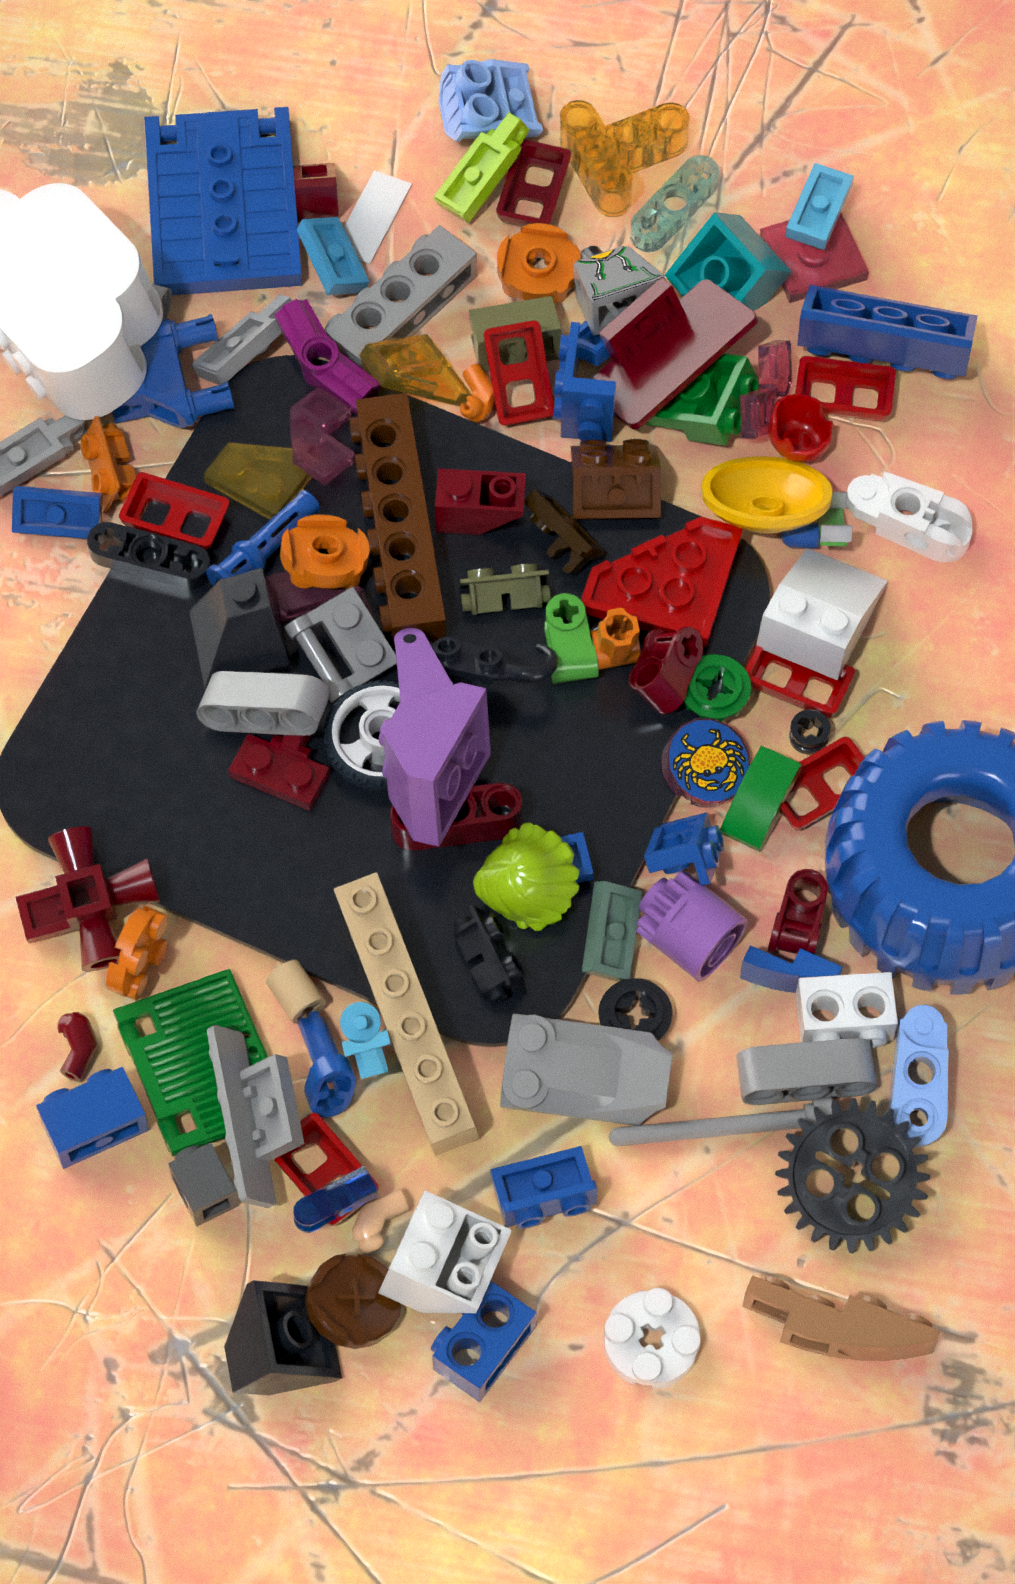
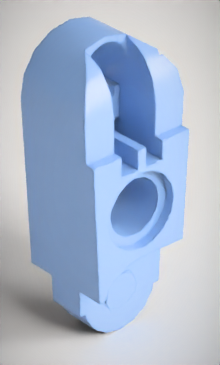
[888,1005,949,1148]

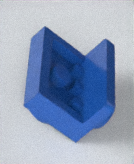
[490,1146,598,1229]

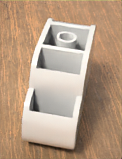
[0,183,163,420]

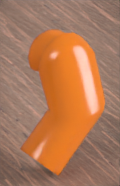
[460,363,495,423]

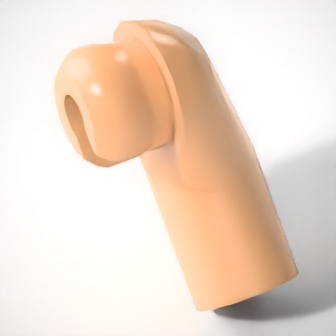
[352,1189,409,1253]

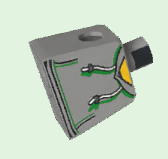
[573,246,666,336]

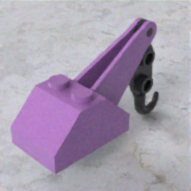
[379,628,559,847]

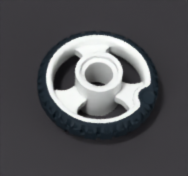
[324,680,400,791]

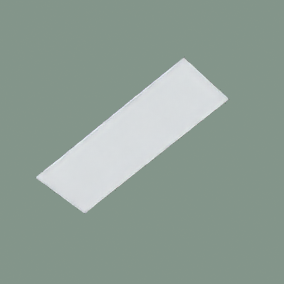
[344,170,412,264]

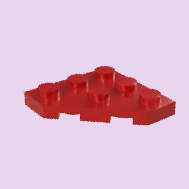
[581,516,743,647]

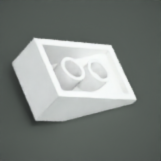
[756,548,888,680]

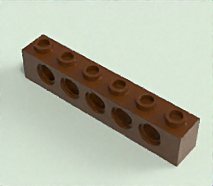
[349,393,446,648]

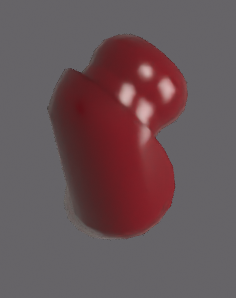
[57,1012,98,1082]

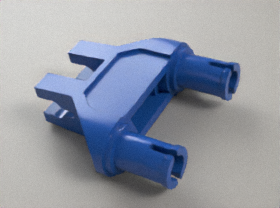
[112,314,235,428]

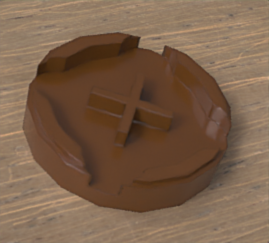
[305,1254,402,1349]

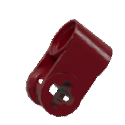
[629,627,703,714]
[768,869,828,955]

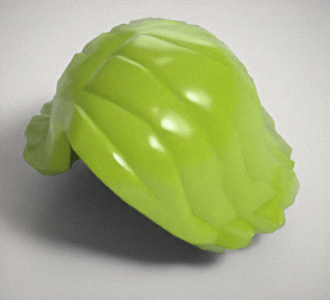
[473,822,580,931]

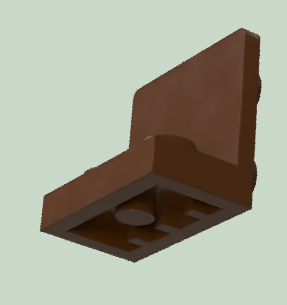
[571,439,661,519]

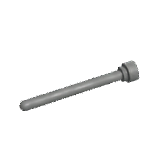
[609,1097,836,1146]

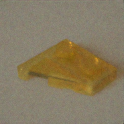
[359,334,472,407]
[204,442,323,519]

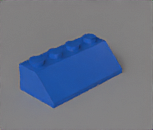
[797,285,978,379]

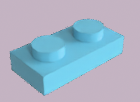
[785,163,854,250]

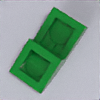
[720,745,802,852]

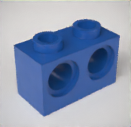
[431,1280,537,1402]

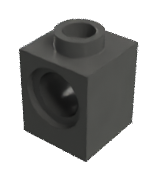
[168,1143,239,1227]

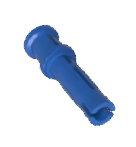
[206,490,321,586]

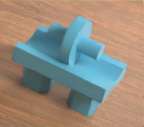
[340,1002,391,1079]

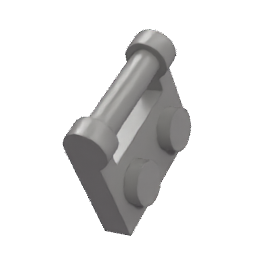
[285,587,397,703]

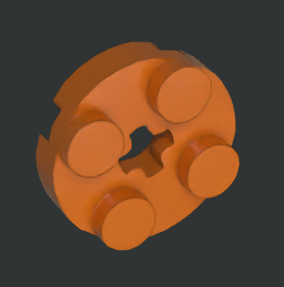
[497,223,581,303]
[280,515,370,589]
[106,905,168,1001]

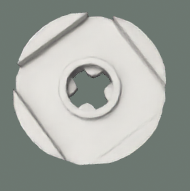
[604,1288,700,1388]

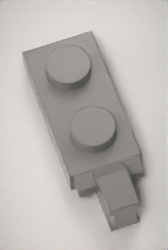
[192,294,292,385]
[0,415,87,497]

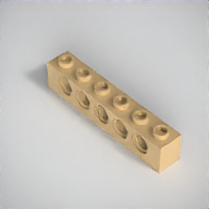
[334,872,479,1156]

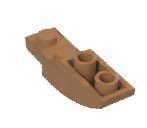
[742,1275,940,1361]

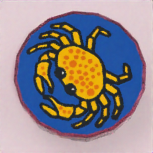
[661,718,750,808]

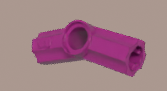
[275,299,381,415]

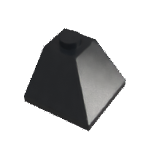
[189,568,292,690]
[224,1280,342,1396]

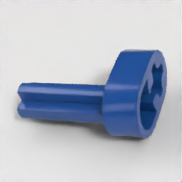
[298,1011,356,1118]

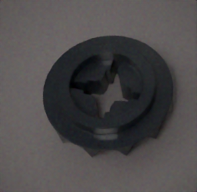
[598,978,673,1041]

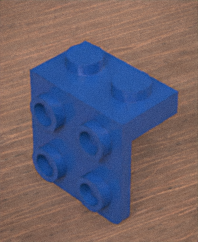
[553,322,616,443]

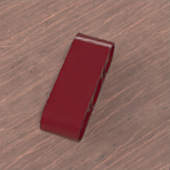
[390,783,522,851]

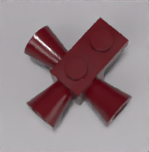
[15,826,160,972]

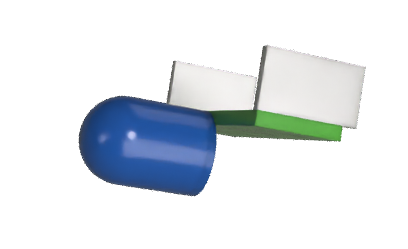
[781,491,852,549]

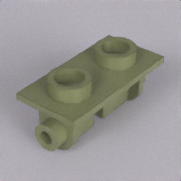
[459,563,551,615]

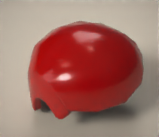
[768,393,833,463]

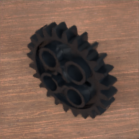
[775,1098,930,1254]

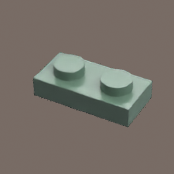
[582,881,642,982]

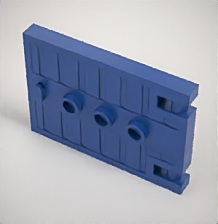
[144,107,302,296]

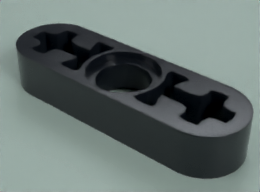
[87,522,211,589]

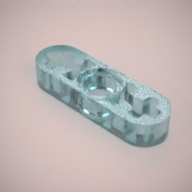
[630,155,719,252]

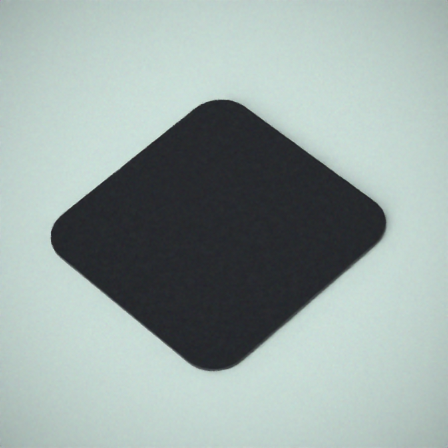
[0,355,770,1047]

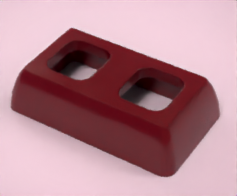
[496,139,572,227]

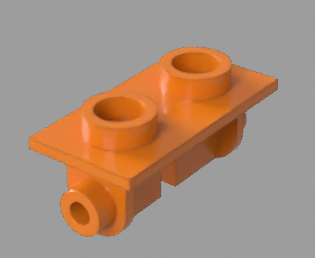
[81,416,136,513]

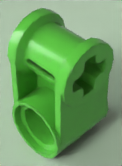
[544,593,598,684]

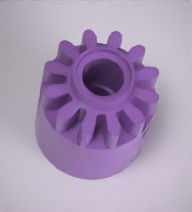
[636,871,748,982]

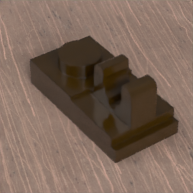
[524,489,608,576]

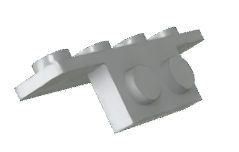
[207,1025,304,1208]

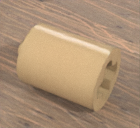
[266,960,326,1024]

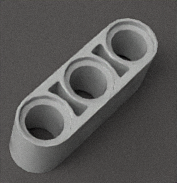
[196,671,331,736]
[736,1038,877,1105]

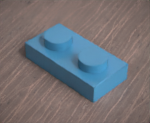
[297,217,369,295]

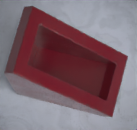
[293,163,339,222]

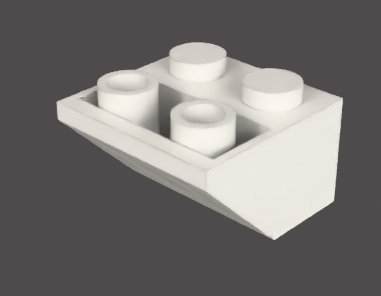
[378,1190,512,1314]

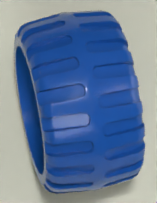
[825,720,1015,995]

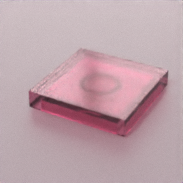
[760,213,869,303]

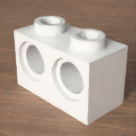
[795,972,898,1048]

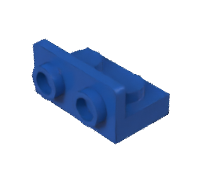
[644,812,724,886]

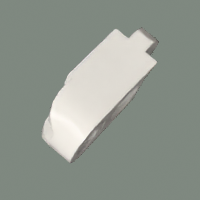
[846,471,973,563]

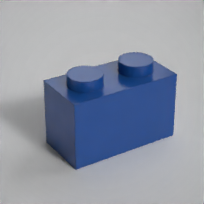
[36,1066,149,1169]

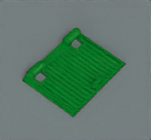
[113,968,268,1157]

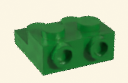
[645,354,760,446]

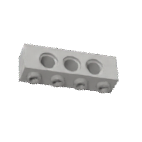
[324,225,477,375]

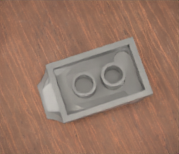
[500,1014,673,1126]

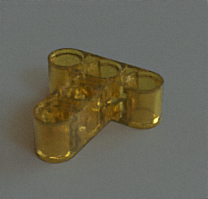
[559,100,690,217]

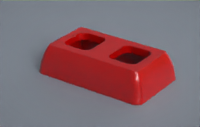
[483,320,554,425]
[795,356,896,421]
[119,472,229,551]
[745,646,855,719]
[781,737,864,831]
[273,1113,379,1226]

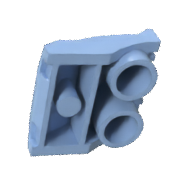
[438,59,543,142]

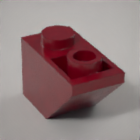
[435,468,526,535]

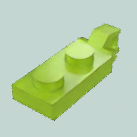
[433,112,529,224]

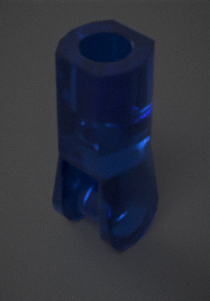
[293,1166,378,1233]

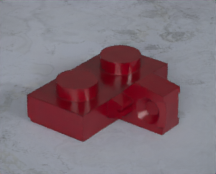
[228,734,330,811]

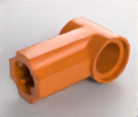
[590,608,640,670]

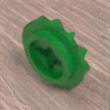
[684,655,751,723]

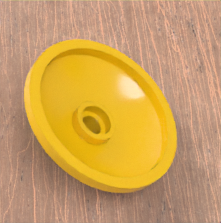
[701,456,833,533]

